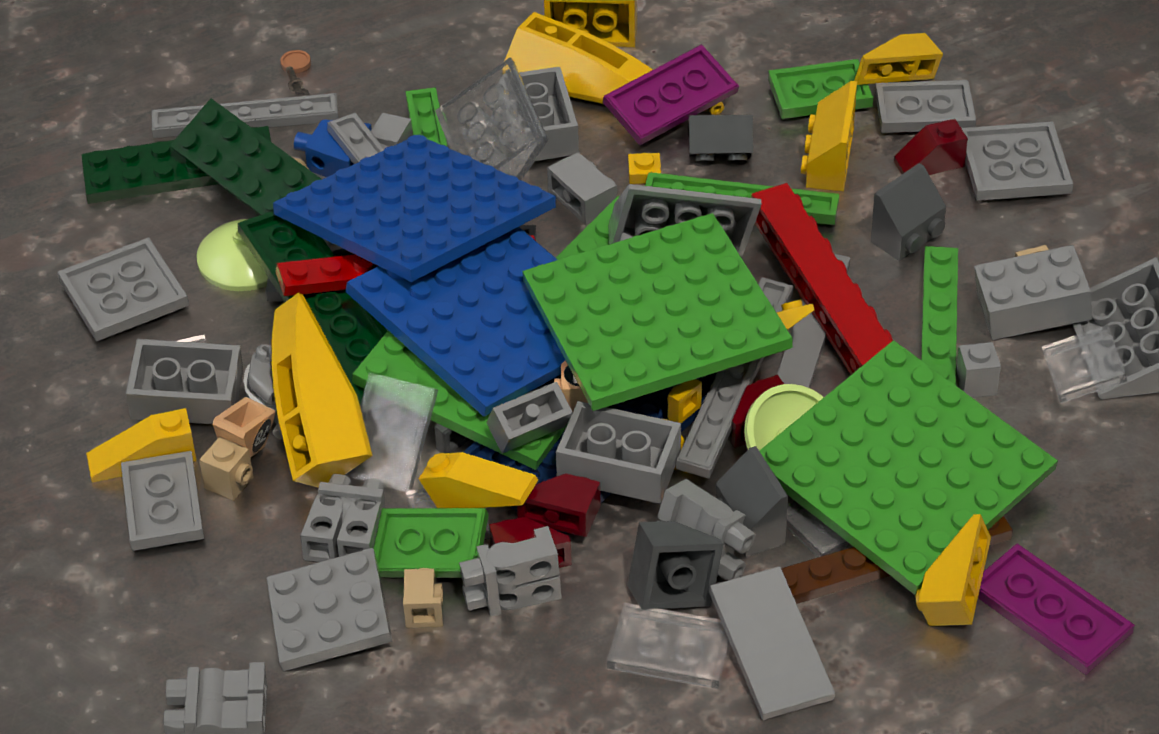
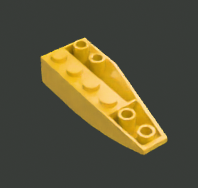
[501,12,653,103]
[271,293,373,488]

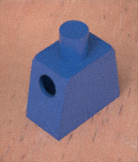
[294,119,372,177]

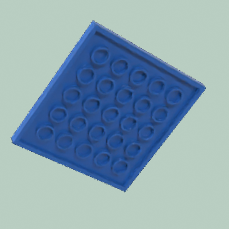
[273,135,556,282]
[345,227,566,417]

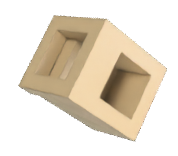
[403,568,443,628]

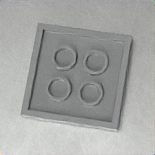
[962,121,1073,201]
[57,237,189,341]
[267,548,393,672]

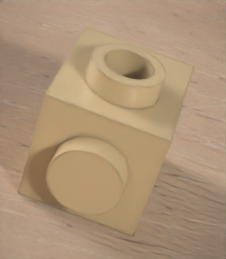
[199,437,254,501]

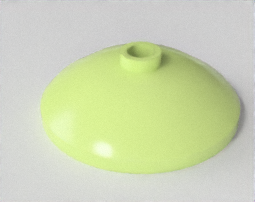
[196,219,268,291]
[744,384,824,450]

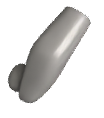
[248,344,276,405]

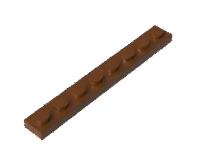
[781,516,1013,604]

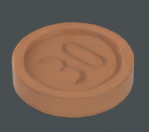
[280,50,311,74]

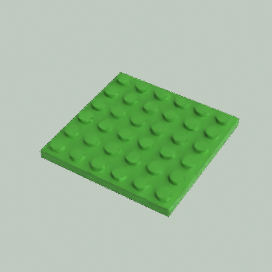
[522,213,793,411]
[759,340,1058,595]

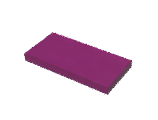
[602,44,739,145]
[978,543,1135,675]

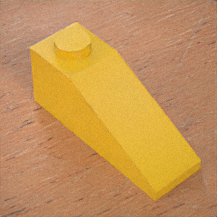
[854,33,943,85]
[86,408,197,483]
[418,452,538,508]
[916,514,991,626]

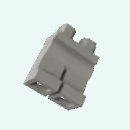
[300,474,386,562]
[656,479,756,581]
[459,526,562,616]
[163,662,267,734]

